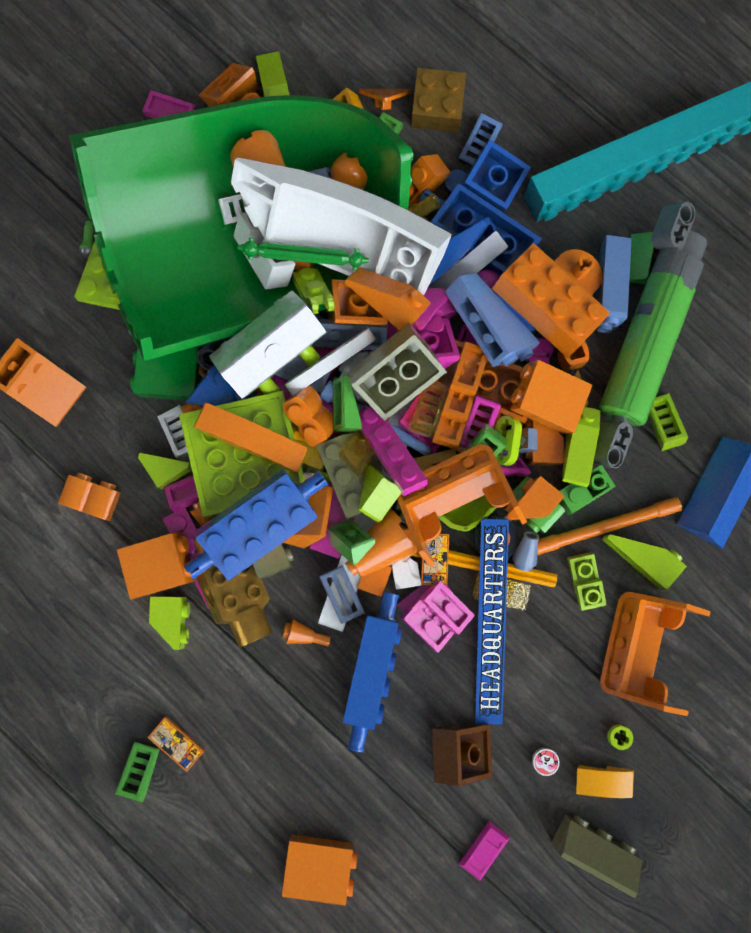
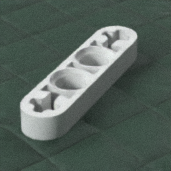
[284,328,376,395]

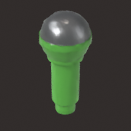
[79,221,94,258]

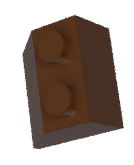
[432,724,492,786]

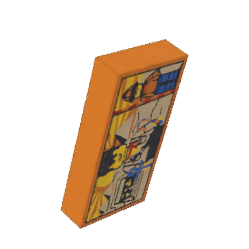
[421,533,449,586]
[148,716,205,772]

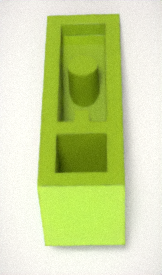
[256,51,289,97]
[562,406,600,487]
[601,534,687,590]

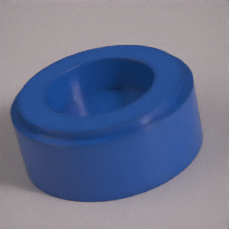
[444,170,467,194]

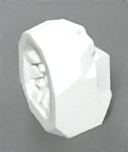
[391,557,421,590]

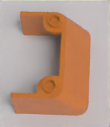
[397,444,527,567]
[600,592,711,716]

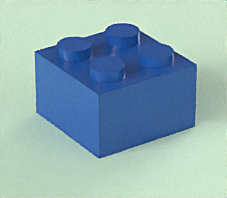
[461,140,531,212]

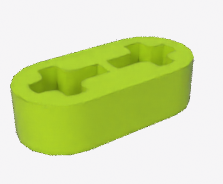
[493,416,522,466]

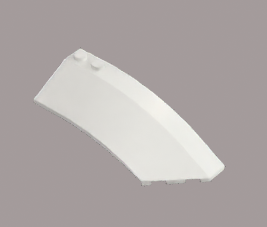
[231,158,452,295]

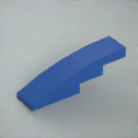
[429,217,491,285]

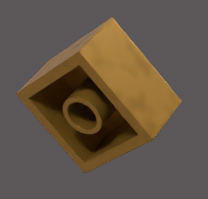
[411,68,466,133]

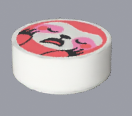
[532,748,559,776]

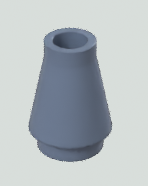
[512,531,539,571]

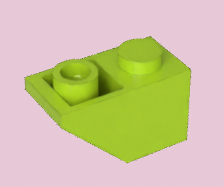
[149,596,190,650]

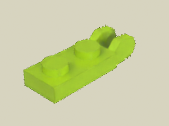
[292,268,335,314]

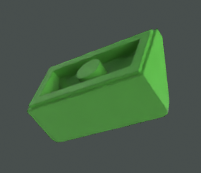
[629,232,654,285]
[328,519,375,565]

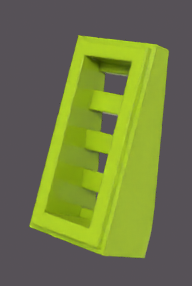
[649,393,688,451]

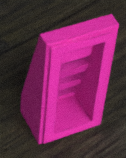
[459,394,501,448]

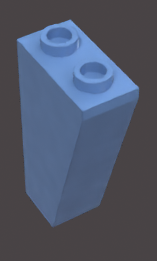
[594,235,631,333]
[445,273,540,367]

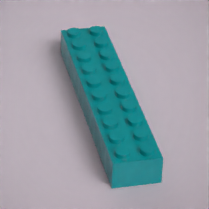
[524,82,751,222]

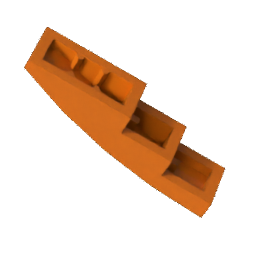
[432,342,487,450]
[194,403,308,473]

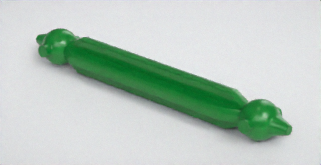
[237,238,369,270]

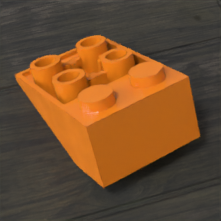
[0,338,87,427]

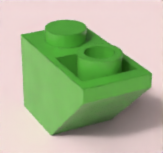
[559,465,616,516]

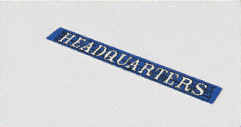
[475,519,509,724]

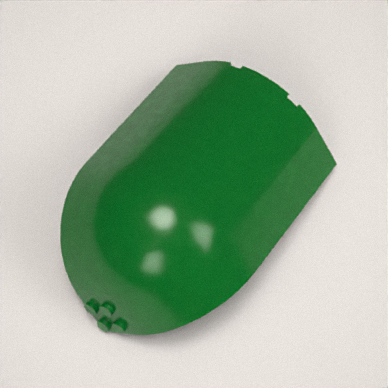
[69,95,413,361]

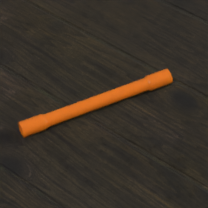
[537,497,682,556]

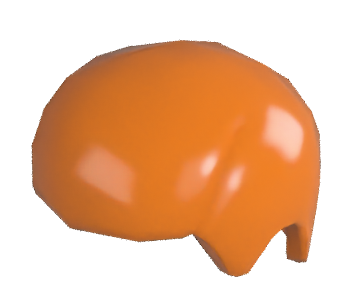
[330,153,368,190]

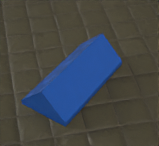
[676,437,751,549]

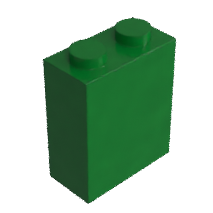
[130,347,201,401]

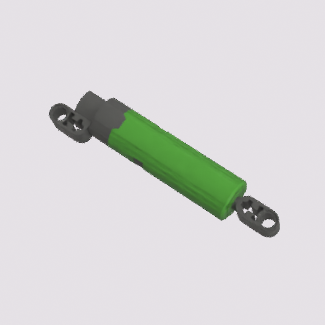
[593,202,708,468]

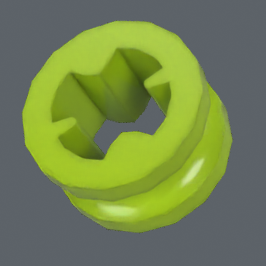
[607,724,633,750]

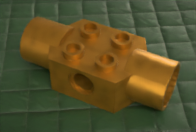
[194,540,273,648]

